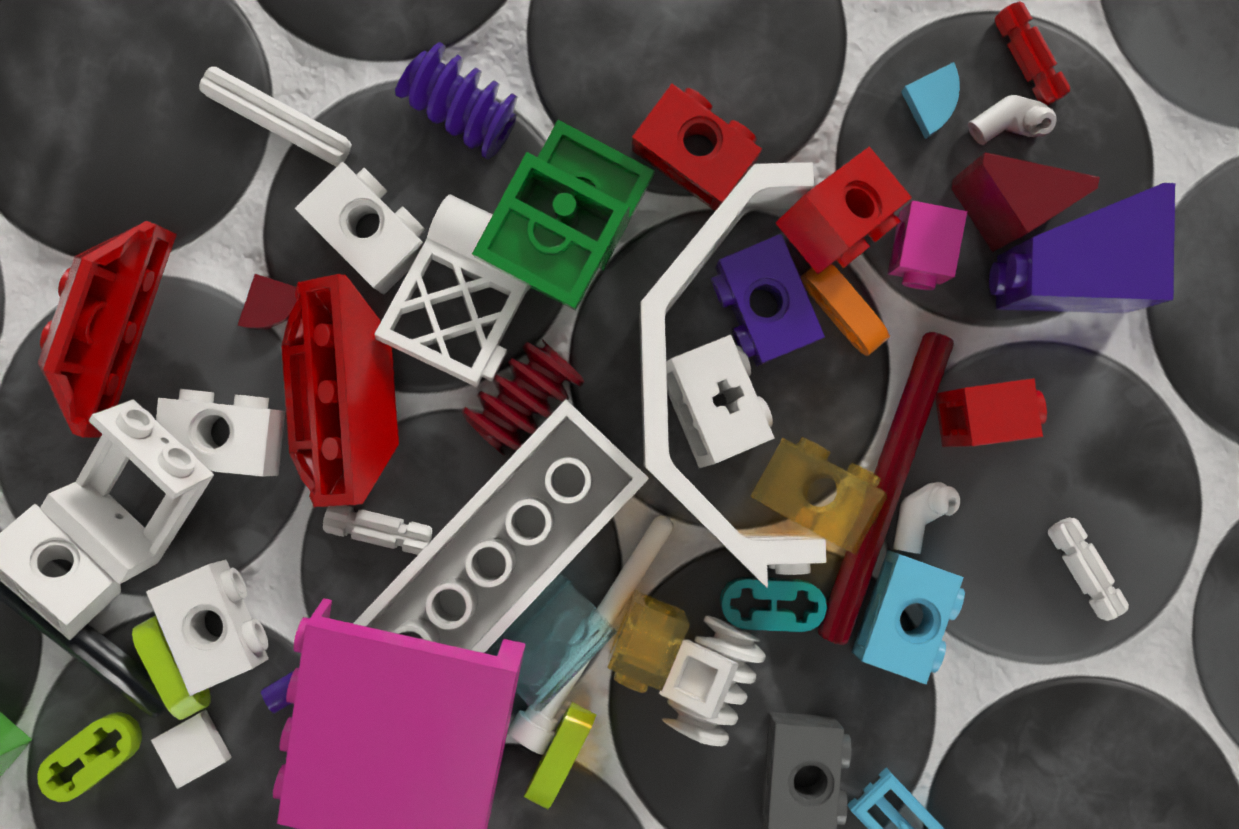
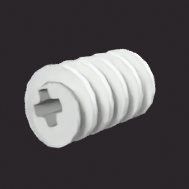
[662,616,766,746]

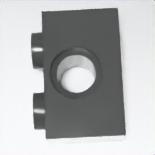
[761,712,851,829]

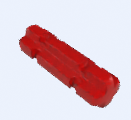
[995,1,1070,106]

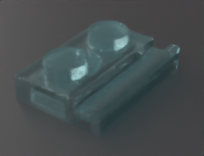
[485,573,617,712]

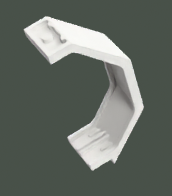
[639,162,826,588]

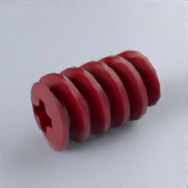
[461,338,584,457]

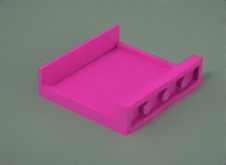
[273,598,526,829]

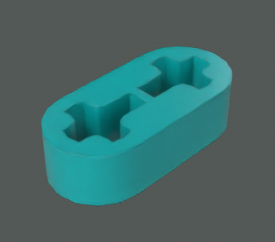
[720,577,827,632]

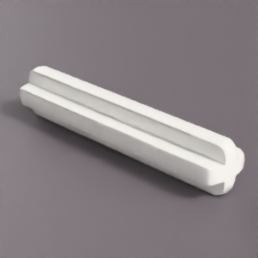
[199,67,352,166]

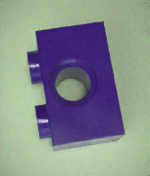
[711,234,825,367]

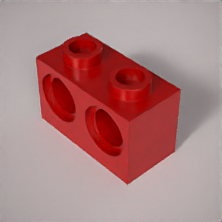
[935,378,1047,447]

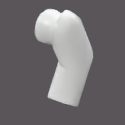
[968,95,1057,145]
[893,482,960,554]

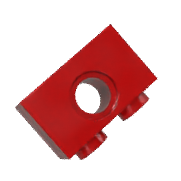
[632,84,762,211]
[775,146,912,274]

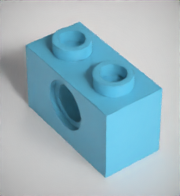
[852,550,965,684]

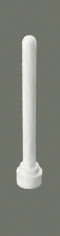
[508,516,673,755]

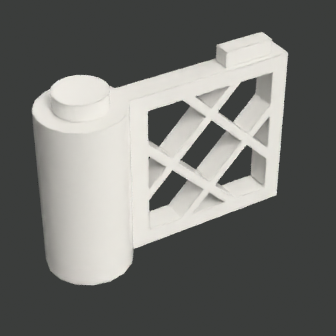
[374,194,531,387]

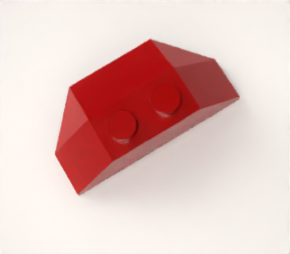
[38,221,177,438]
[281,274,399,507]

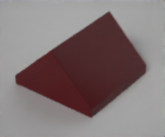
[951,152,1100,252]

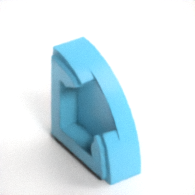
[901,62,960,139]

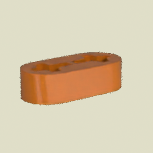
[801,264,890,356]

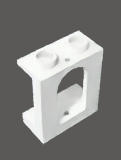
[40,399,214,585]

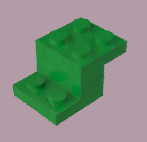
[472,120,655,311]

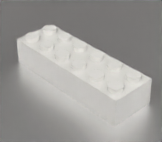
[353,400,649,653]

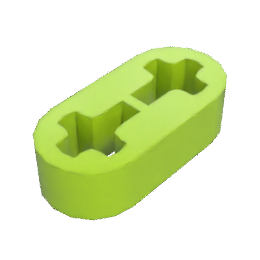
[132,615,211,720]
[523,701,597,810]
[37,712,142,802]

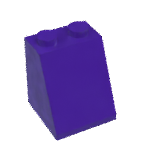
[989,183,1176,314]

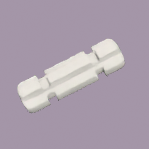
[323,505,432,555]
[1048,517,1129,621]

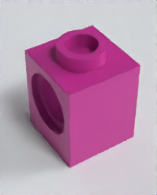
[888,200,968,290]

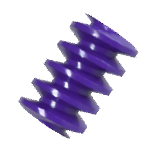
[395,42,518,160]

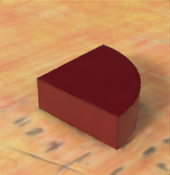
[238,274,297,330]

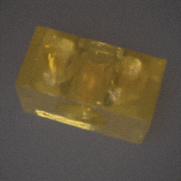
[750,437,887,555]
[607,590,689,693]

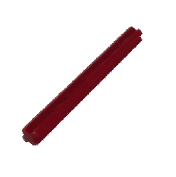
[818,331,954,645]

